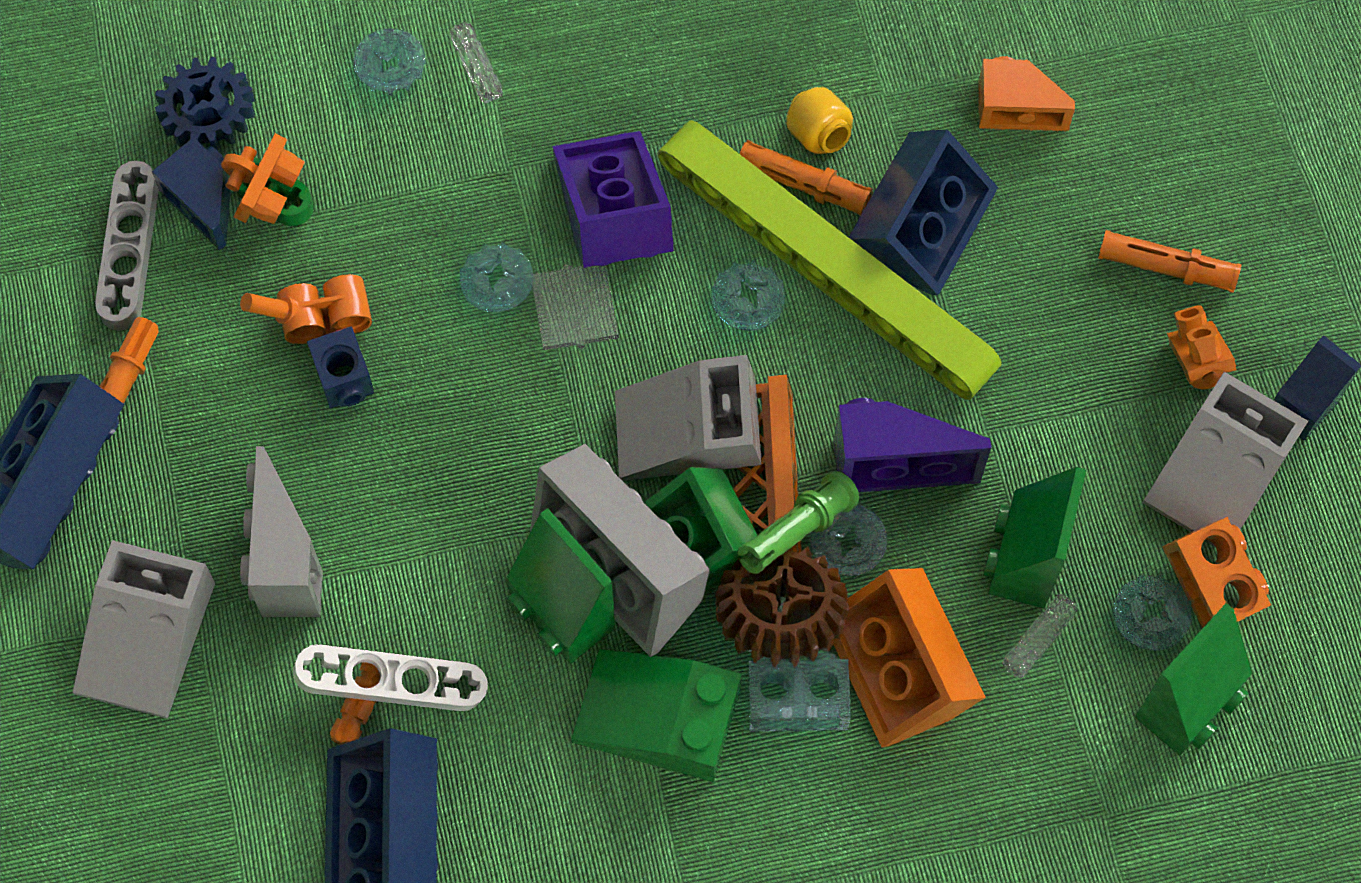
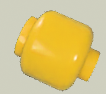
[786,87,853,154]

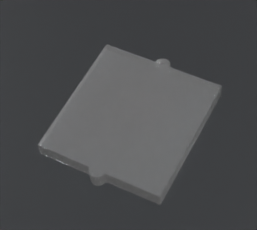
[530,264,619,350]

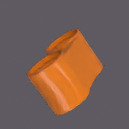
[240,274,372,344]

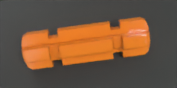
[330,662,380,745]

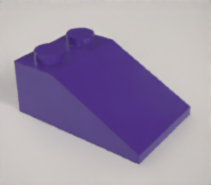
[552,131,674,268]
[833,398,992,492]

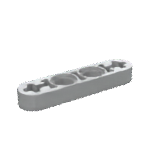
[95,161,159,331]

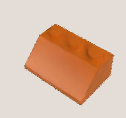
[833,568,986,747]

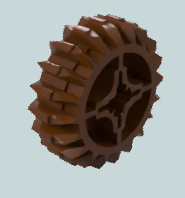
[715,547,849,669]

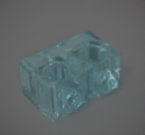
[747,653,851,732]

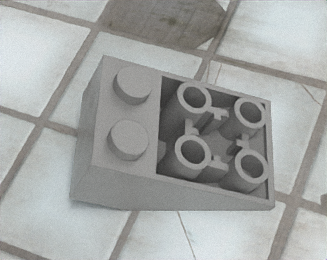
[615,355,761,481]
[1142,372,1308,547]
[240,446,323,617]
[73,540,215,719]

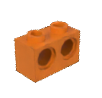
[1162,517,1271,628]

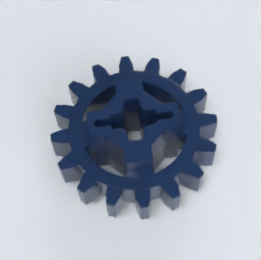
[155,57,255,151]

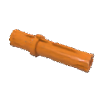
[739,140,873,216]
[1098,230,1242,293]

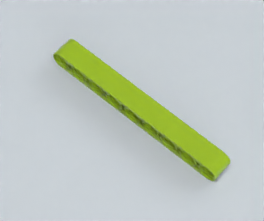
[657,120,1002,400]

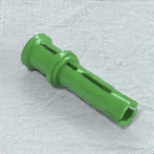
[738,471,859,574]

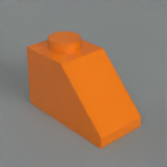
[978,56,1075,131]

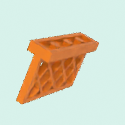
[733,375,802,553]

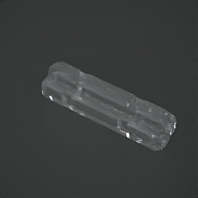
[450,22,503,103]
[1002,594,1078,678]

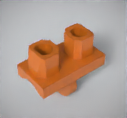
[221,133,305,224]
[1167,305,1237,390]

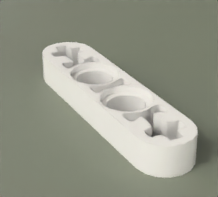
[293,645,488,711]

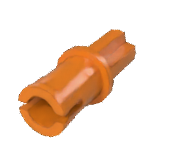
[99,317,158,403]

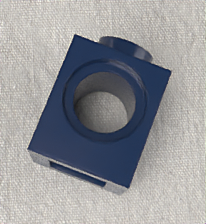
[307,326,374,408]

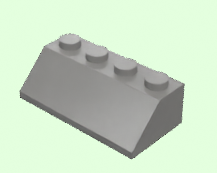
[530,444,709,657]

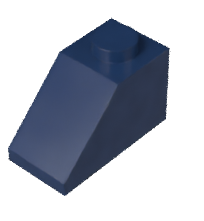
[152,137,231,251]
[1274,335,1361,441]

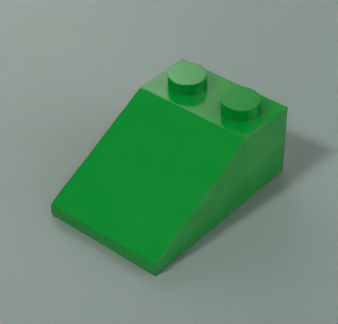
[644,467,758,590]
[983,467,1087,609]
[506,508,615,664]
[1135,603,1252,756]
[571,649,742,782]

